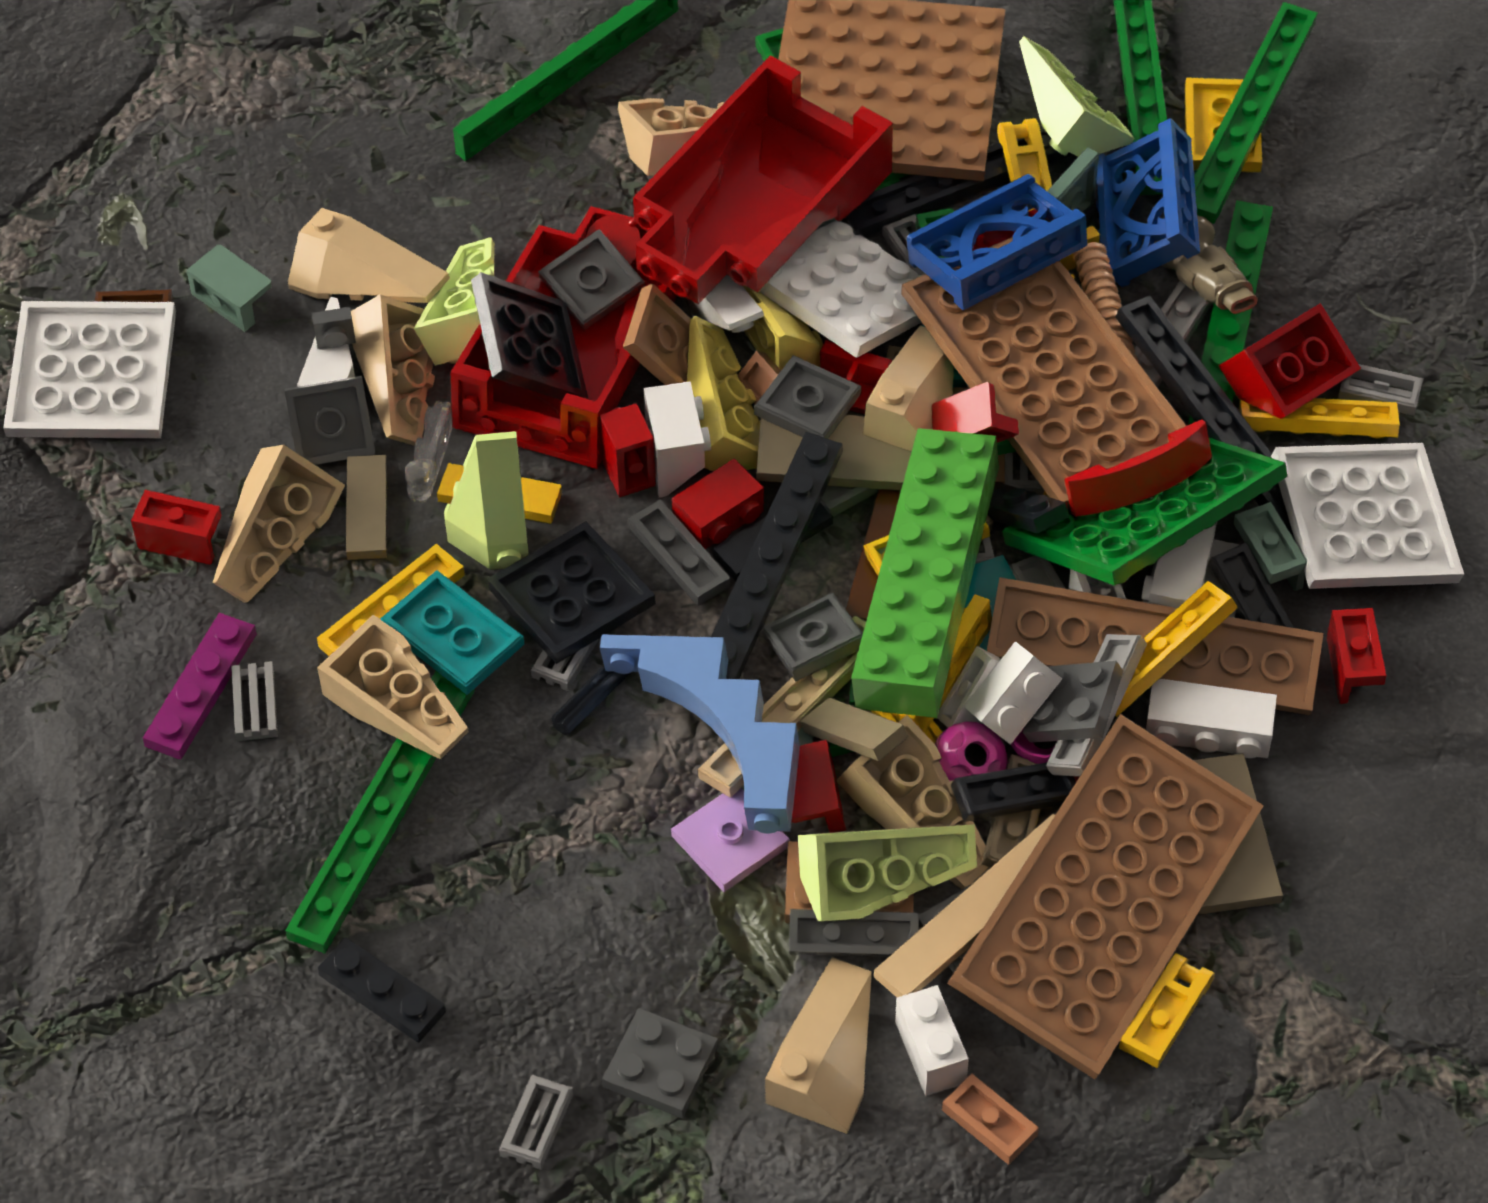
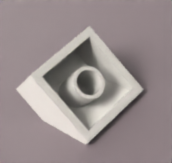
[644,381,711,498]

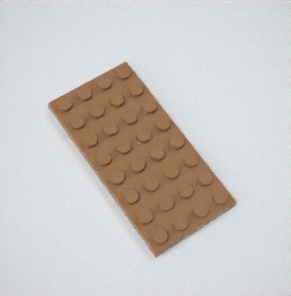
[901,237,1186,509]
[947,714,1264,1079]

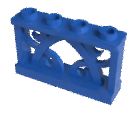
[1096,118,1200,287]
[907,174,1087,310]

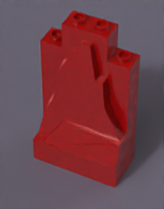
[633,55,893,305]
[451,206,678,469]

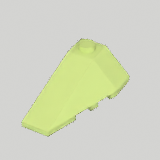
[1020,36,1135,157]
[414,237,495,366]
[444,431,529,570]
[798,824,977,921]

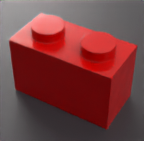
[599,403,656,498]
[672,458,764,549]

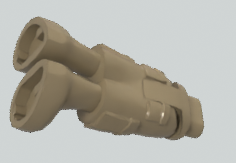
[1154,216,1258,314]

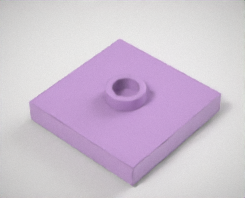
[671,788,790,892]

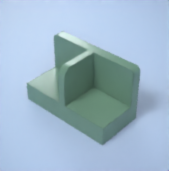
[187,244,272,332]
[1233,502,1307,591]

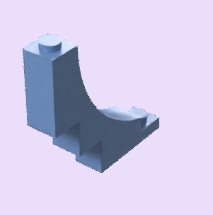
[600,634,800,834]

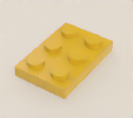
[1185,78,1262,172]

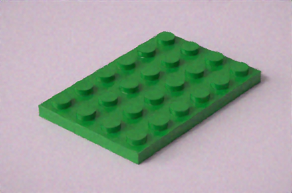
[1002,438,1288,586]

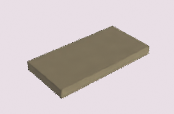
[756,415,911,490]
[1193,753,1283,915]

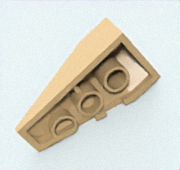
[618,98,725,176]
[288,208,450,303]
[351,295,435,446]
[863,326,954,452]
[213,445,345,603]
[317,615,468,760]
[836,715,989,890]
[765,957,872,1134]

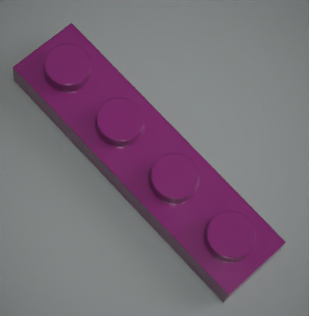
[143,613,257,760]

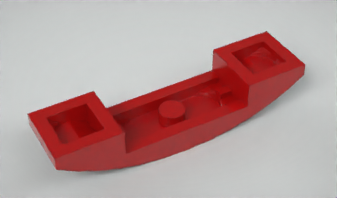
[1064,419,1212,517]

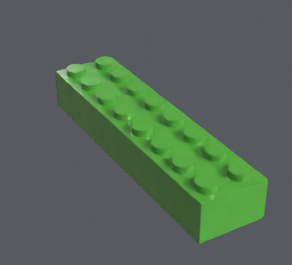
[851,428,999,718]

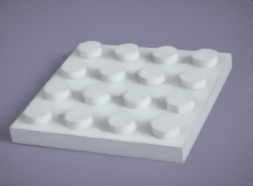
[759,220,922,358]
[3,301,176,438]
[1271,443,1464,589]

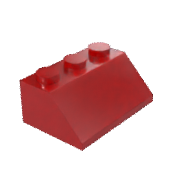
[1219,303,1361,419]

